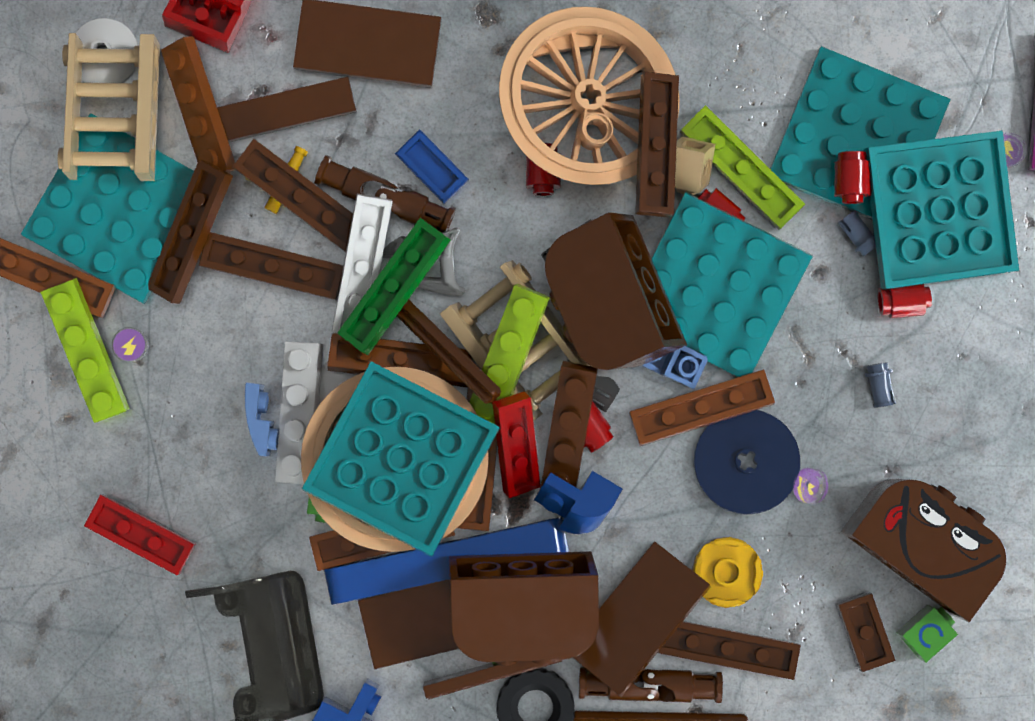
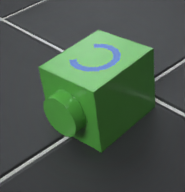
[896,605,958,663]

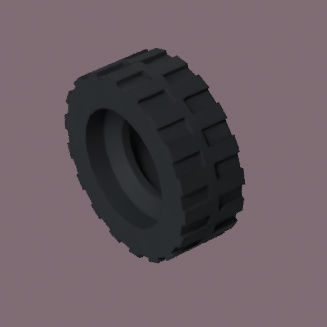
[496,667,575,721]

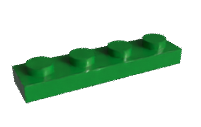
[337,218,451,355]

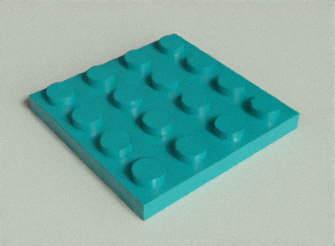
[770,46,951,220]
[21,113,194,304]
[864,130,1019,289]
[652,192,813,377]
[302,361,499,557]

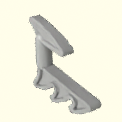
[382,227,465,296]

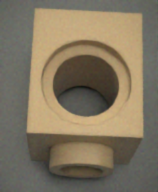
[675,136,716,195]

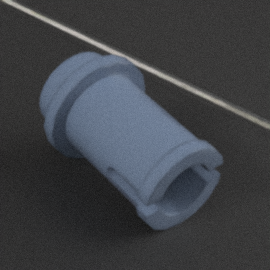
[837,210,876,256]
[865,362,896,408]

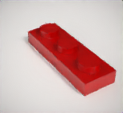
[492,391,541,498]
[84,494,196,576]

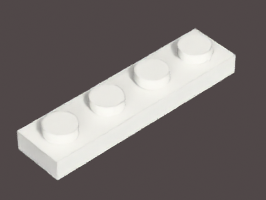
[332,193,393,333]
[275,342,323,484]

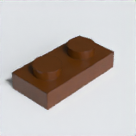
[837,592,896,672]

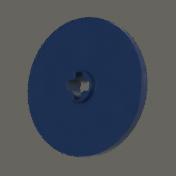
[694,410,800,515]

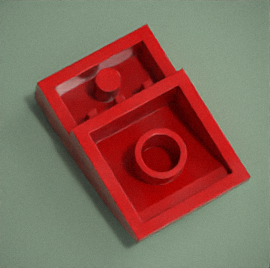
[162,0,252,53]

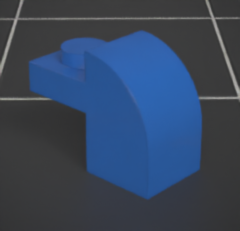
[534,471,623,534]
[312,678,382,721]

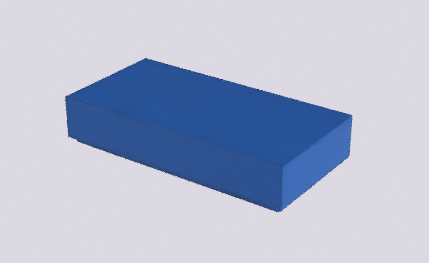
[395,129,469,204]

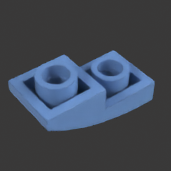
[642,346,708,389]
[245,383,279,456]

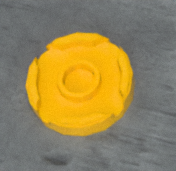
[692,537,763,608]

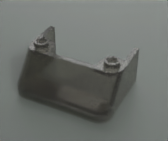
[185,571,324,721]

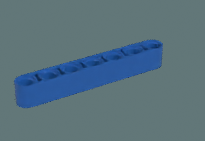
[324,517,570,605]

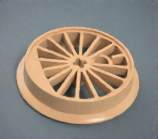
[499,7,680,185]
[301,367,488,552]

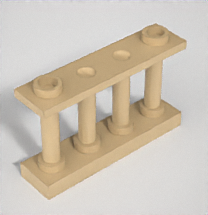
[58,33,160,181]
[440,260,590,421]

